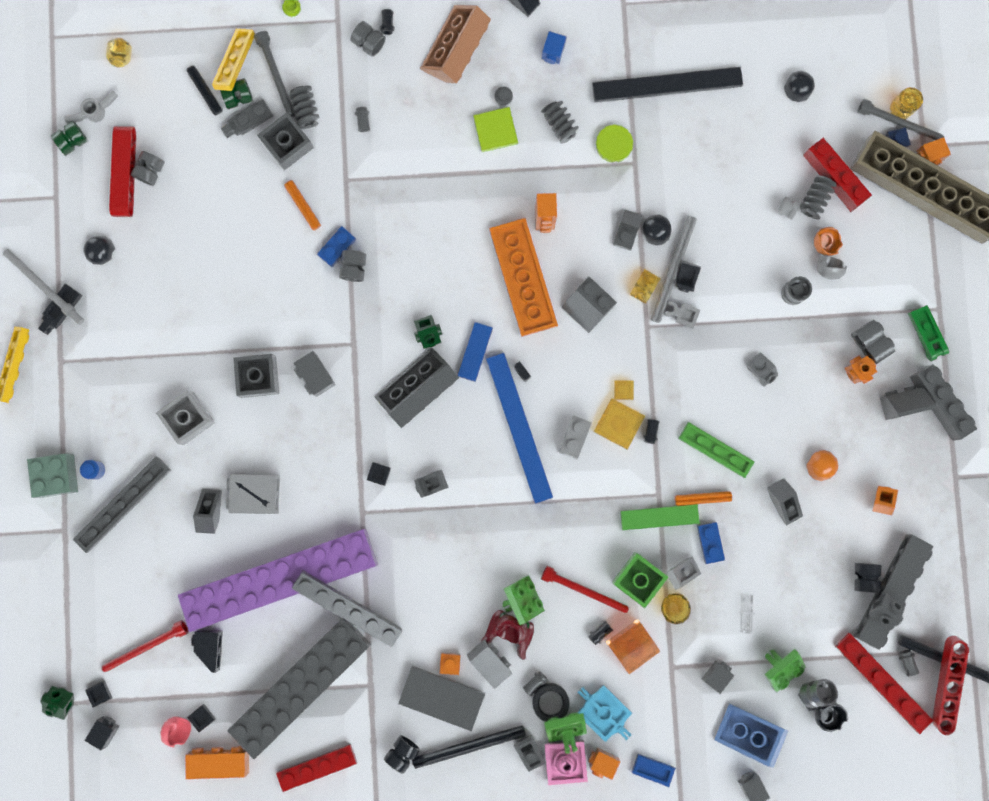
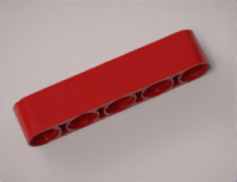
[109,126,137,217]
[932,636,969,735]

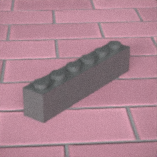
[853,534,934,650]

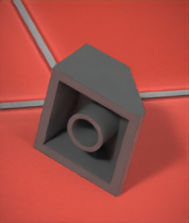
[561,277,617,333]
[880,385,937,420]

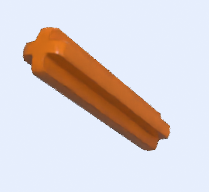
[284,180,321,231]
[675,491,732,506]

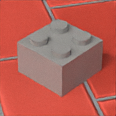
[156,390,215,445]

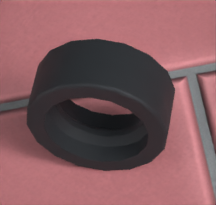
[532,683,570,722]

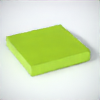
[473,107,518,153]

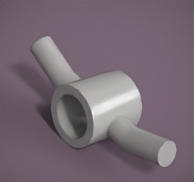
[64,91,118,123]

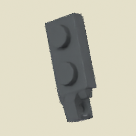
[221,99,273,138]

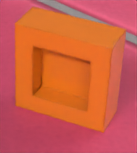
[440,653,461,675]

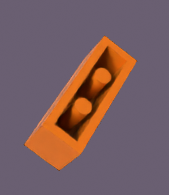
[535,193,557,233]
[185,746,249,779]

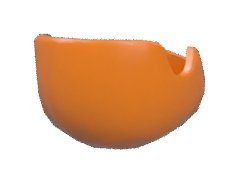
[814,227,843,256]
[806,450,839,481]

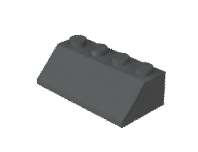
[374,347,459,428]

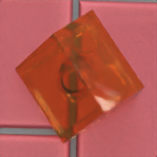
[606,620,661,674]

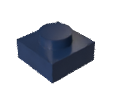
[885,127,911,148]

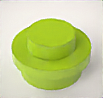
[282,0,301,17]

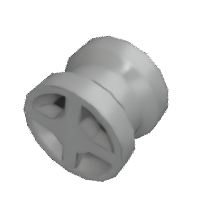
[778,197,800,220]

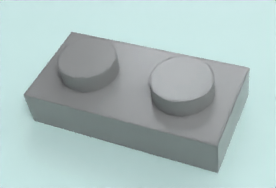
[667,556,701,590]

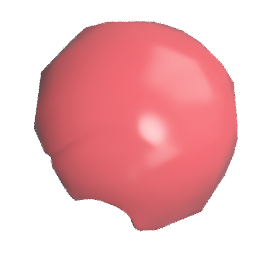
[160,716,191,748]

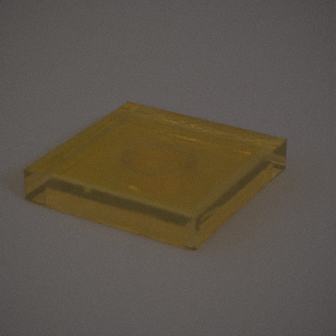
[593,398,645,450]

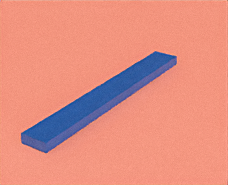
[486,353,553,504]

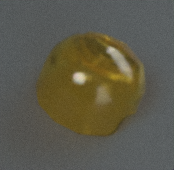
[661,593,691,625]

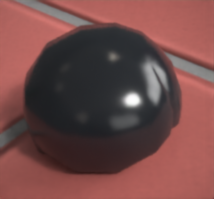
[784,71,815,102]
[643,214,672,246]
[83,236,115,265]
[815,703,848,732]

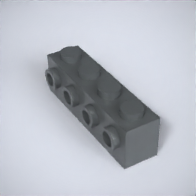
[910,364,977,441]

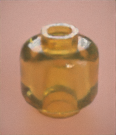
[106,38,132,68]

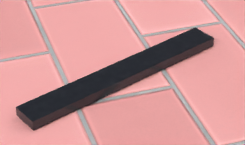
[592,67,743,103]

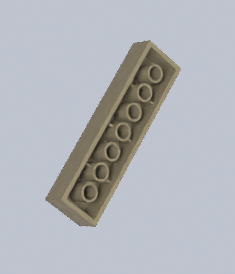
[850,130,989,244]

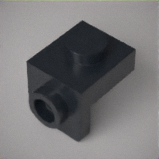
[675,261,701,293]

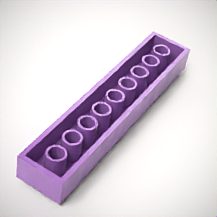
[178,529,378,632]

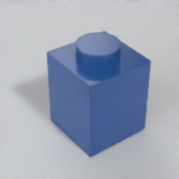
[542,31,567,64]

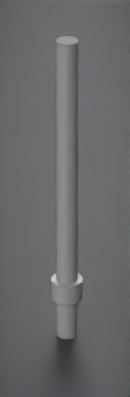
[3,249,84,325]

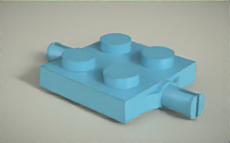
[577,685,632,742]

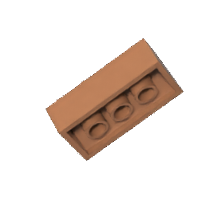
[420,5,491,84]

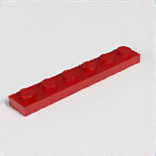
[835,633,934,734]

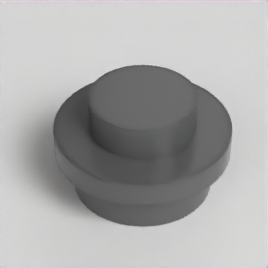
[494,86,513,106]

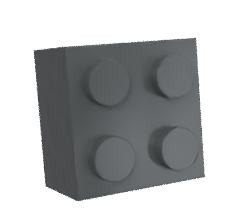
[257,112,314,171]
[233,354,279,398]

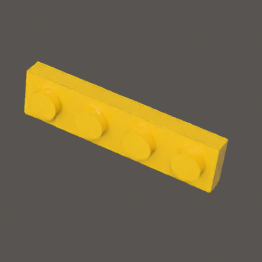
[212,28,255,91]
[0,326,29,403]

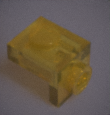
[630,269,661,303]

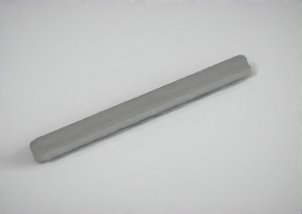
[651,216,697,323]

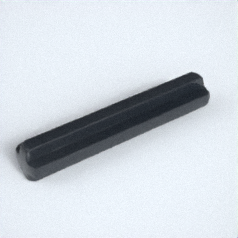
[186,65,223,116]

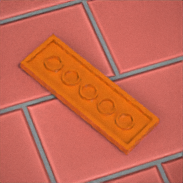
[489,218,558,337]

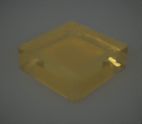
[614,380,634,400]

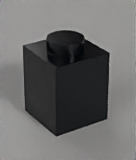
[84,716,120,751]

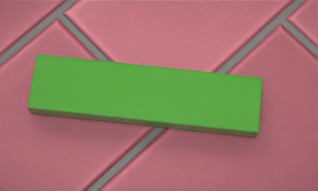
[678,422,755,478]
[620,504,700,530]

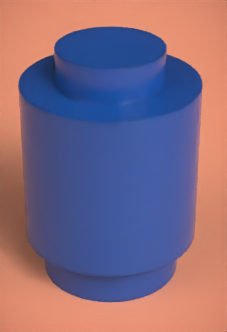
[80,460,105,480]

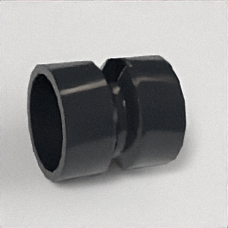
[854,563,882,593]
[384,735,420,774]

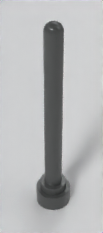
[254,31,294,117]
[857,99,945,140]

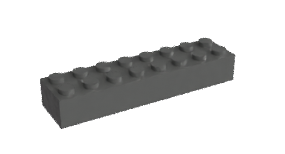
[227,618,372,759]

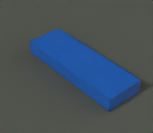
[457,322,493,382]

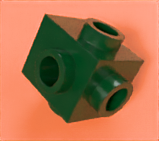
[414,315,443,349]
[40,686,74,720]

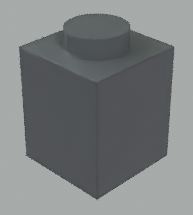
[701,661,735,694]
[738,772,770,801]

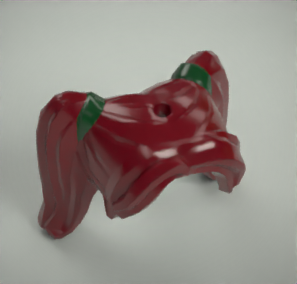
[481,610,534,660]

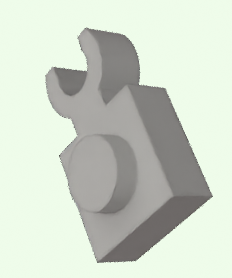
[664,301,701,329]

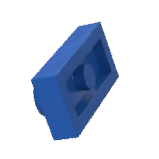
[317,226,357,267]
[697,522,725,564]

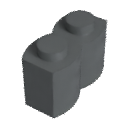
[851,320,896,364]

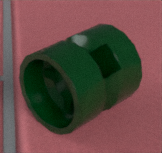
[220,78,253,109]
[50,121,88,156]

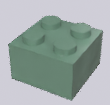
[27,453,78,498]

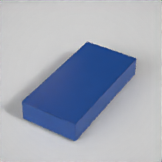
[631,753,676,787]

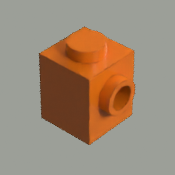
[916,137,951,166]
[872,486,898,516]
[588,747,621,780]

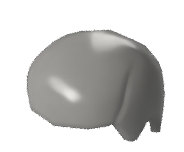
[817,255,847,280]

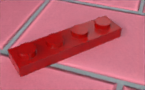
[276,744,358,792]

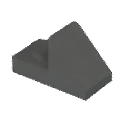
[613,210,643,251]
[514,735,546,772]

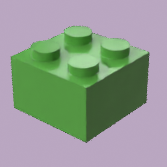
[611,552,668,608]

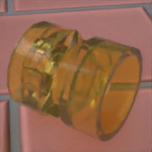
[890,87,923,119]

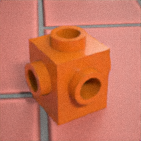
[845,355,877,384]

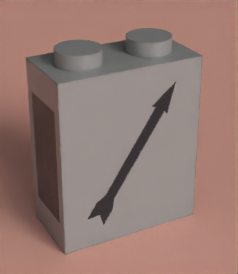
[226,474,280,514]

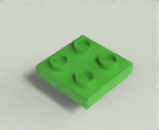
[503,575,545,625]
[765,649,806,693]
[544,712,587,754]

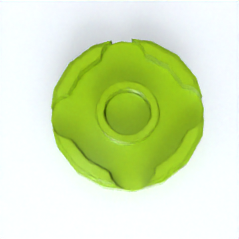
[596,125,633,163]

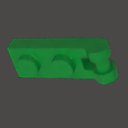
[908,305,949,362]

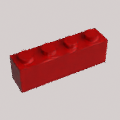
[803,137,872,212]

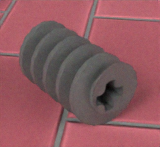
[289,86,320,129]
[541,101,579,144]
[800,176,837,220]

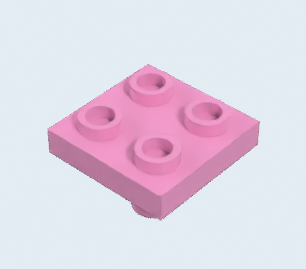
[545,740,588,785]

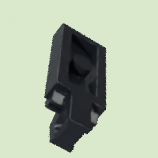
[38,284,83,335]

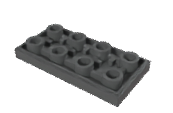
[398,666,485,732]

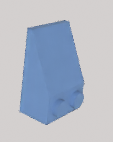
[714,704,788,768]

